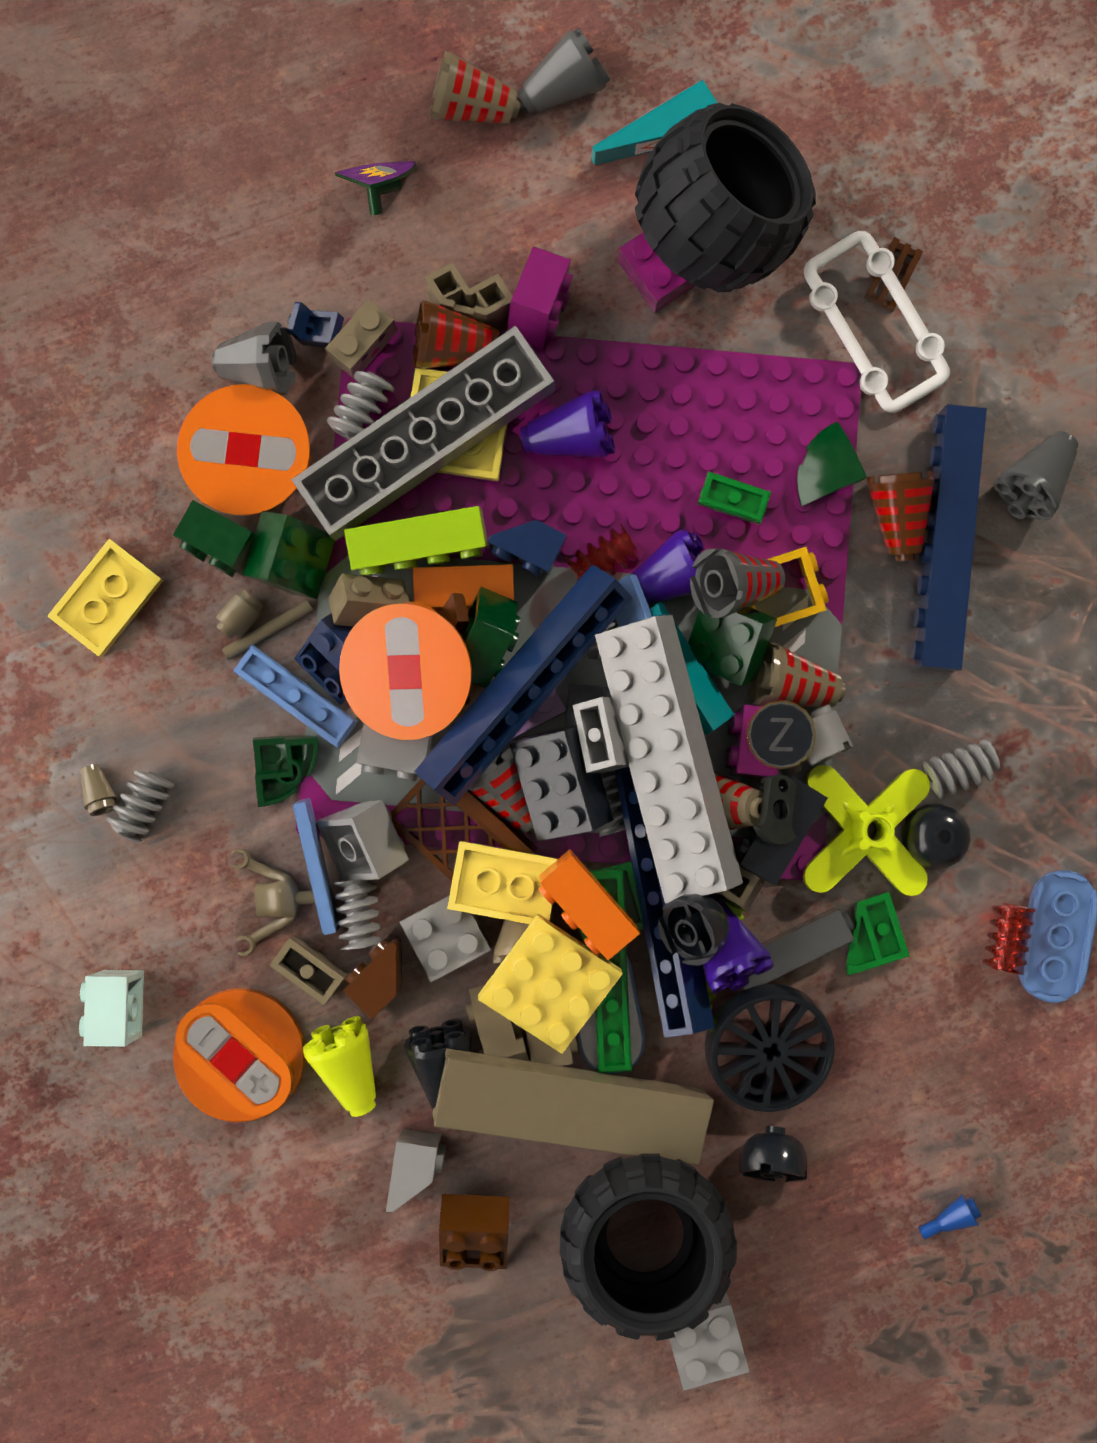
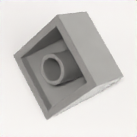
[316,800,409,881]
[386,1128,447,1213]

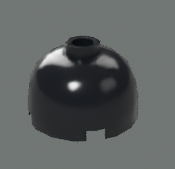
[901,804,971,870]
[658,894,730,966]
[740,1126,807,1182]

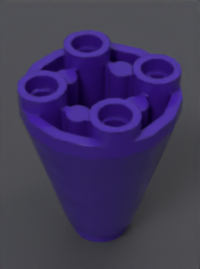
[520,390,615,458]
[631,528,704,605]
[703,894,774,993]

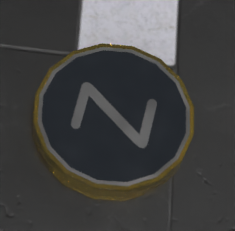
[745,700,816,770]

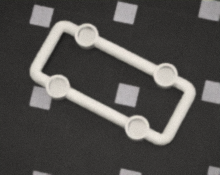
[804,231,950,413]

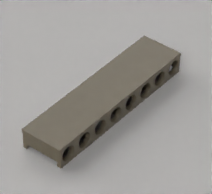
[432,1048,714,1165]

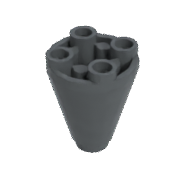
[517,28,610,114]
[994,431,1078,520]

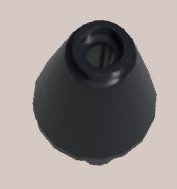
[404,1019,472,1110]

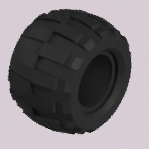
[635,103,816,293]
[560,1154,737,1341]

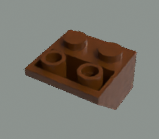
[343,936,402,1020]
[439,1194,510,1271]

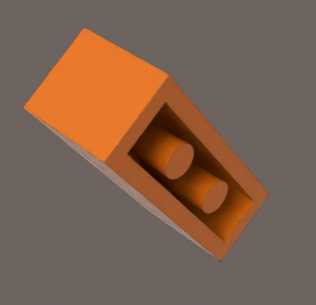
[413,564,515,614]
[539,849,640,960]

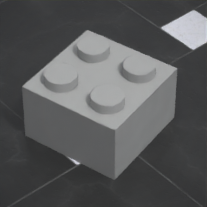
[400,895,492,982]
[669,1293,749,1391]

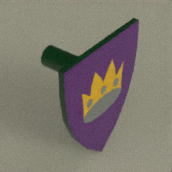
[335,161,416,215]

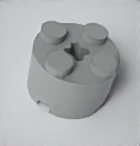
[788,705,854,776]

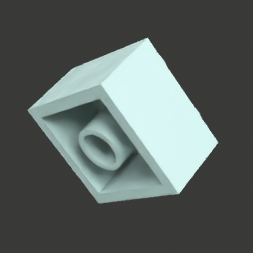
[79,970,144,1047]

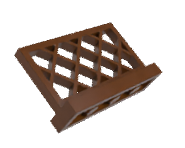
[390,778,539,881]

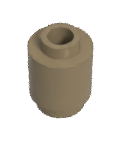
[215,589,264,639]

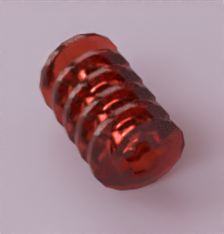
[564,523,639,580]
[982,903,1036,975]

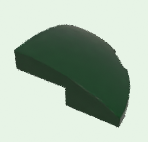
[796,421,867,507]
[252,735,319,807]

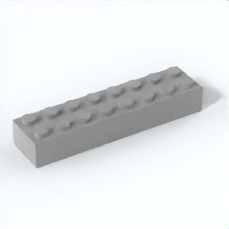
[291,326,555,541]
[595,615,743,904]

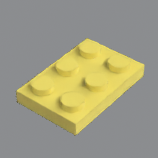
[47,539,164,658]
[447,841,558,924]

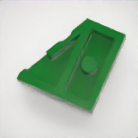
[845,892,910,975]

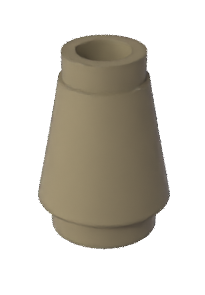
[80,764,117,816]

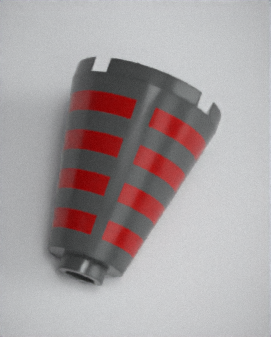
[690,548,785,618]
[468,740,535,835]

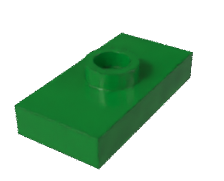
[697,471,771,525]

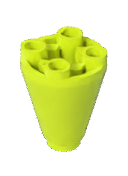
[303,1016,376,1117]

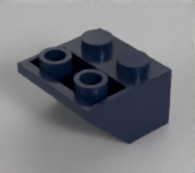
[487,520,567,578]
[294,613,353,705]

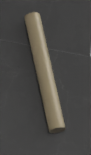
[222,599,314,660]

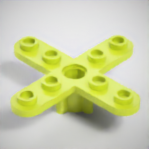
[802,765,930,896]

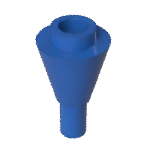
[918,1194,982,1240]

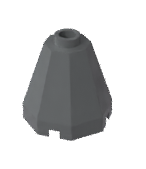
[212,322,296,395]

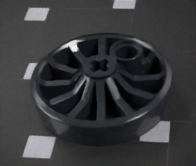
[705,984,835,1112]

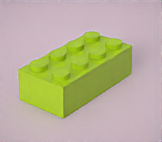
[344,506,489,576]

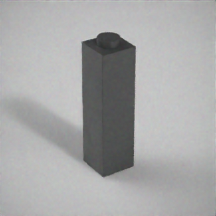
[742,908,855,990]

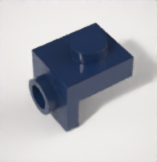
[287,302,344,347]

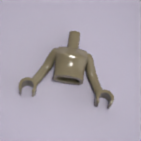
[231,849,315,956]

